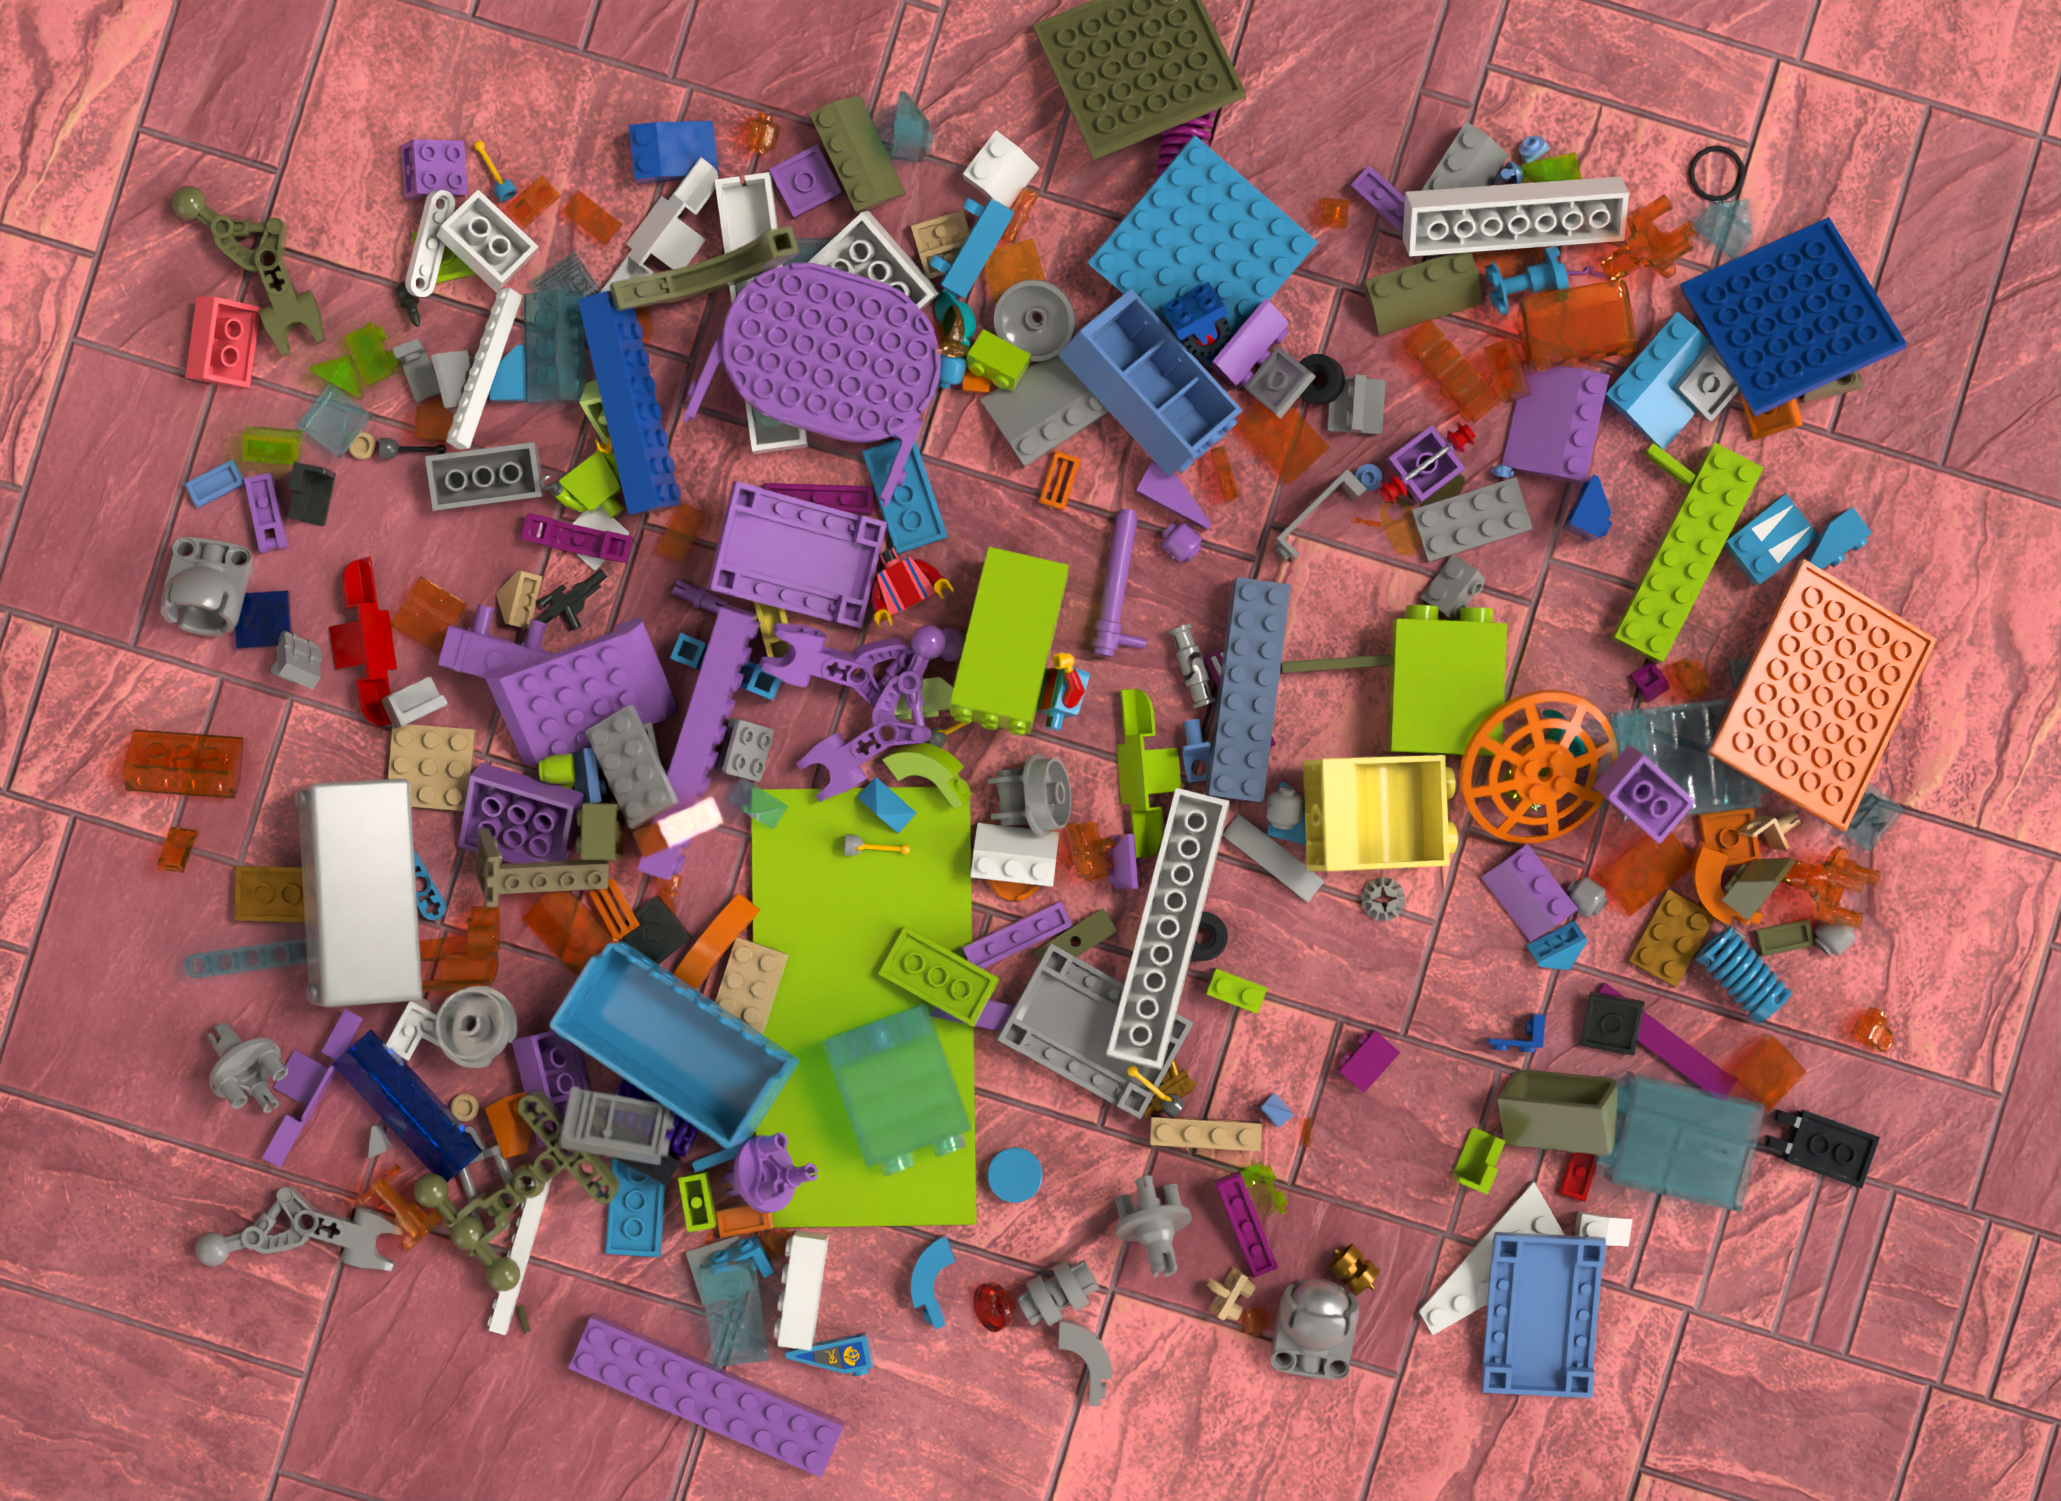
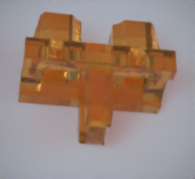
[506,175,561,229]

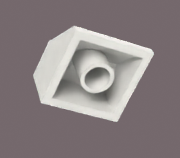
[963,130,1040,208]

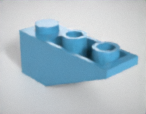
[1807,507,1872,570]

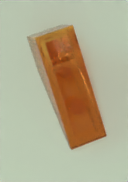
[633,797,724,858]

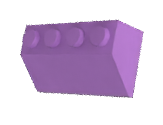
[512,1030,596,1147]

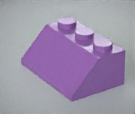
[1210,298,1289,388]
[1481,844,1578,942]

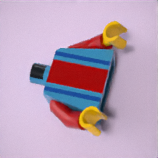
[1036,653,1090,732]

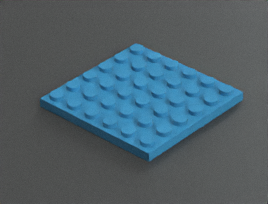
[1087,135,1318,368]

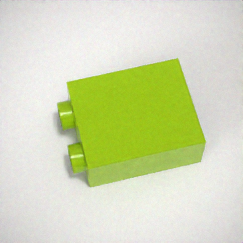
[1386,605,1507,757]

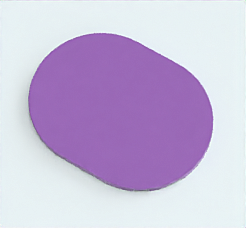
[722,263,941,442]

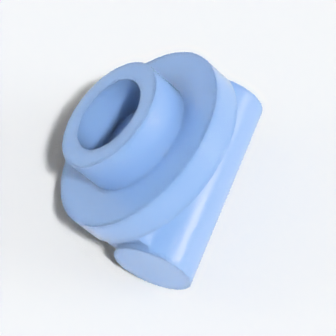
[1519,136,1550,166]

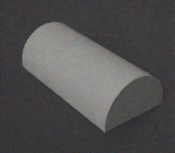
[425,442,543,511]

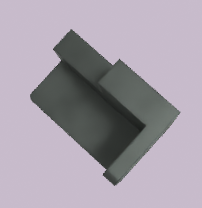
[288,462,336,526]

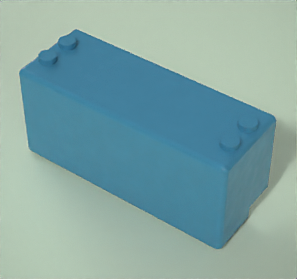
[550,941,799,1149]

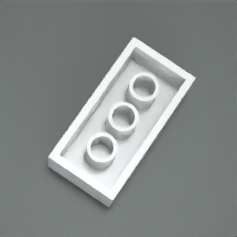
[774,1230,829,1351]

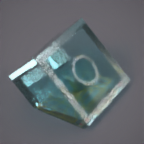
[890,91,934,163]

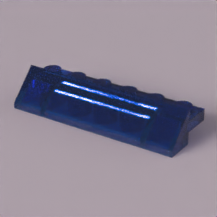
[332,1029,483,1183]

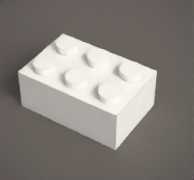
[436,190,539,293]

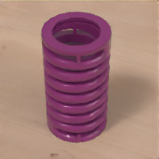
[1152,110,1216,184]

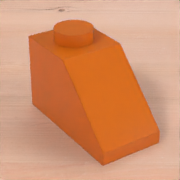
[485,1092,532,1159]

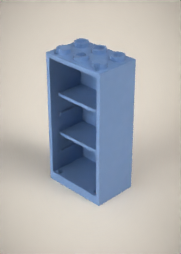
[1058,288,1243,477]

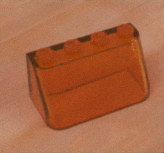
[1516,279,1637,371]

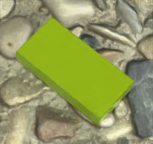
[1643,443,1697,486]

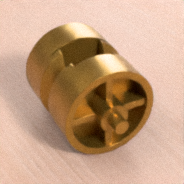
[1328,1243,1381,1296]

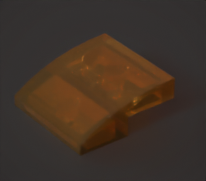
[391,576,467,654]

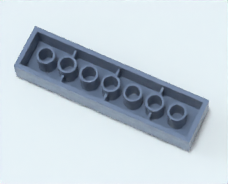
[1205,577,1291,803]

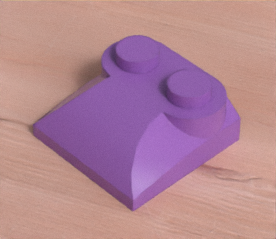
[1106,833,1138,890]

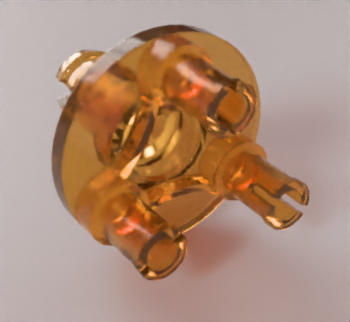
[1601,194,1698,282]
[1781,846,1881,930]

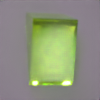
[309,355,364,400]

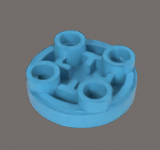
[988,1147,1042,1203]

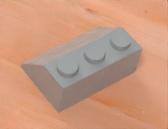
[1421,121,1509,191]

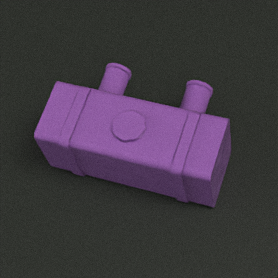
[438,604,554,678]

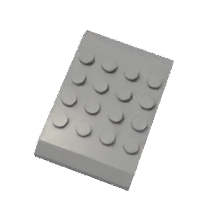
[997,943,1193,1119]

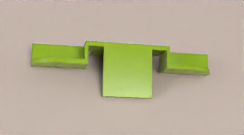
[1116,689,1181,858]

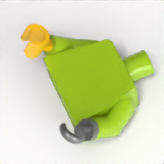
[540,433,624,519]

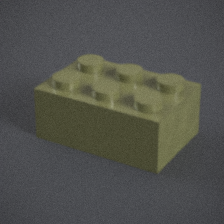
[576,803,625,860]

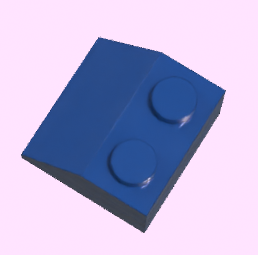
[1562,474,1612,542]

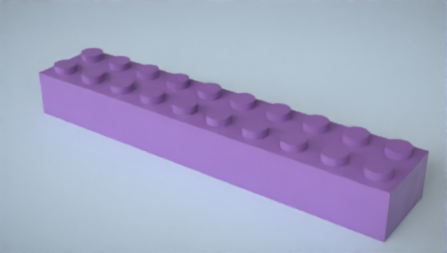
[638,605,760,880]
[569,1314,845,1478]

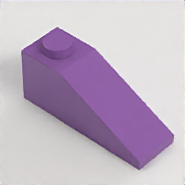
[1135,461,1211,531]

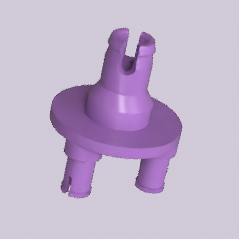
[720,1132,818,1213]

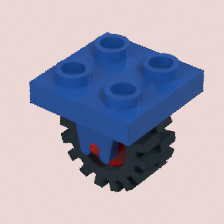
[1160,282,1231,357]

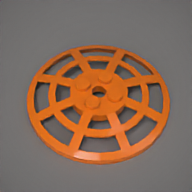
[1459,689,1618,844]

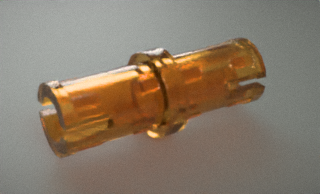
[1001,187,1038,244]

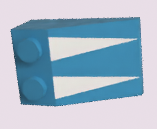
[1723,494,1819,586]

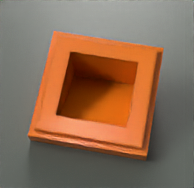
[962,367,990,394]

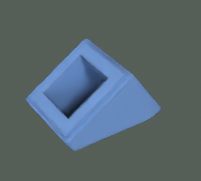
[1260,1093,1294,1128]

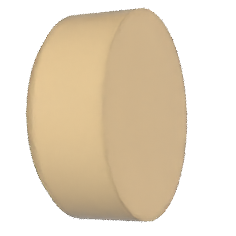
[348,432,377,460]
[451,1093,480,1121]

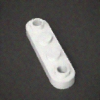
[405,190,455,297]

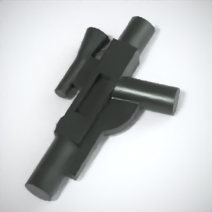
[536,569,608,631]

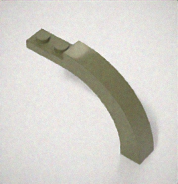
[609,226,799,312]

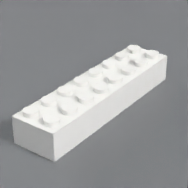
[1403,177,1629,256]

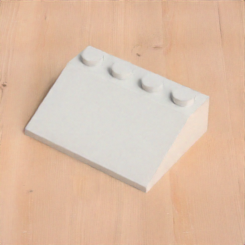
[808,211,940,311]

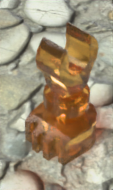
[657,874,683,915]

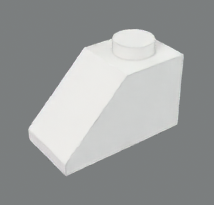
[1574,1211,1632,1246]

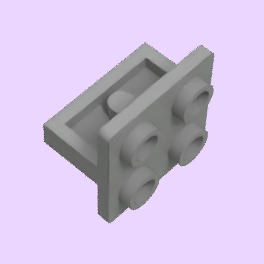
[1327,374,1385,435]
[716,718,774,782]

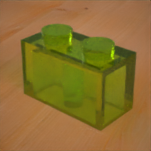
[242,426,303,465]

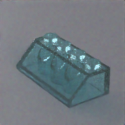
[524,289,586,403]

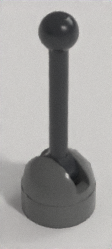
[379,438,446,460]

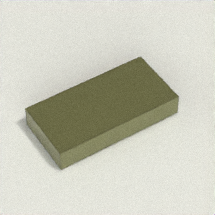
[1754,918,1815,957]

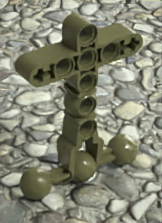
[414,1090,620,1291]

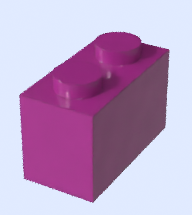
[1337,1029,1400,1093]

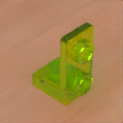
[1240,1161,1288,1215]

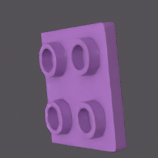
[401,139,468,200]

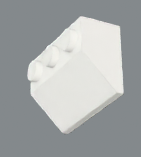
[971,823,1059,887]

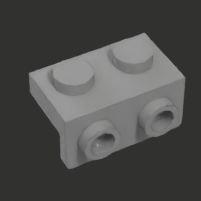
[1420,554,1486,621]

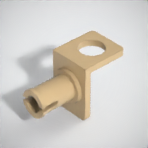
[1737,810,1800,851]

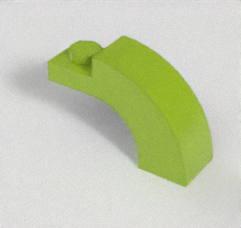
[882,743,973,809]

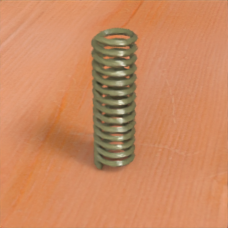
[517,1305,531,1334]

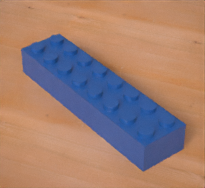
[578,291,681,515]

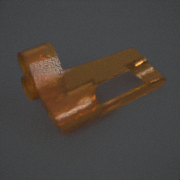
[419,906,500,992]

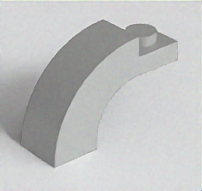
[1058,1319,1112,1406]

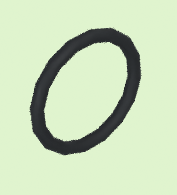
[1689,145,1745,202]

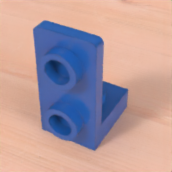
[1485,1013,1546,1052]

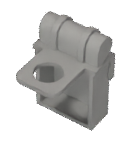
[271,631,322,689]

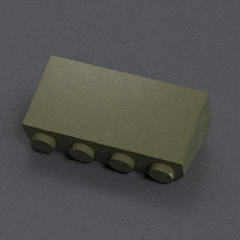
[1497,1070,1618,1156]

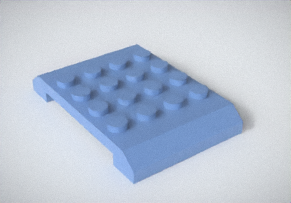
[1481,1232,1606,1398]

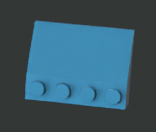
[1604,311,1713,450]

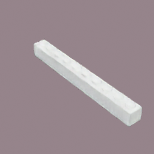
[446,288,522,449]
[487,1165,554,1335]

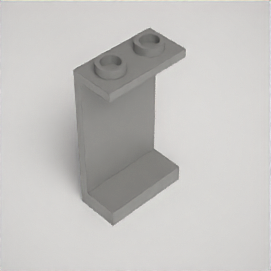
[1273,469,1367,561]

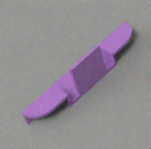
[262,1009,363,1168]

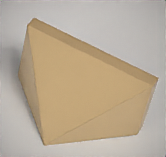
[496,570,542,629]

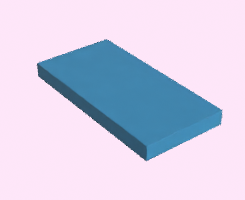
[862,439,948,555]
[605,1158,666,1257]

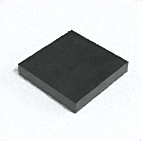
[618,895,692,964]
[1580,991,1645,1056]

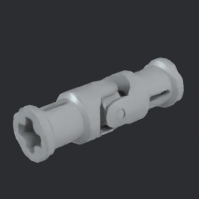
[1168,624,1216,709]

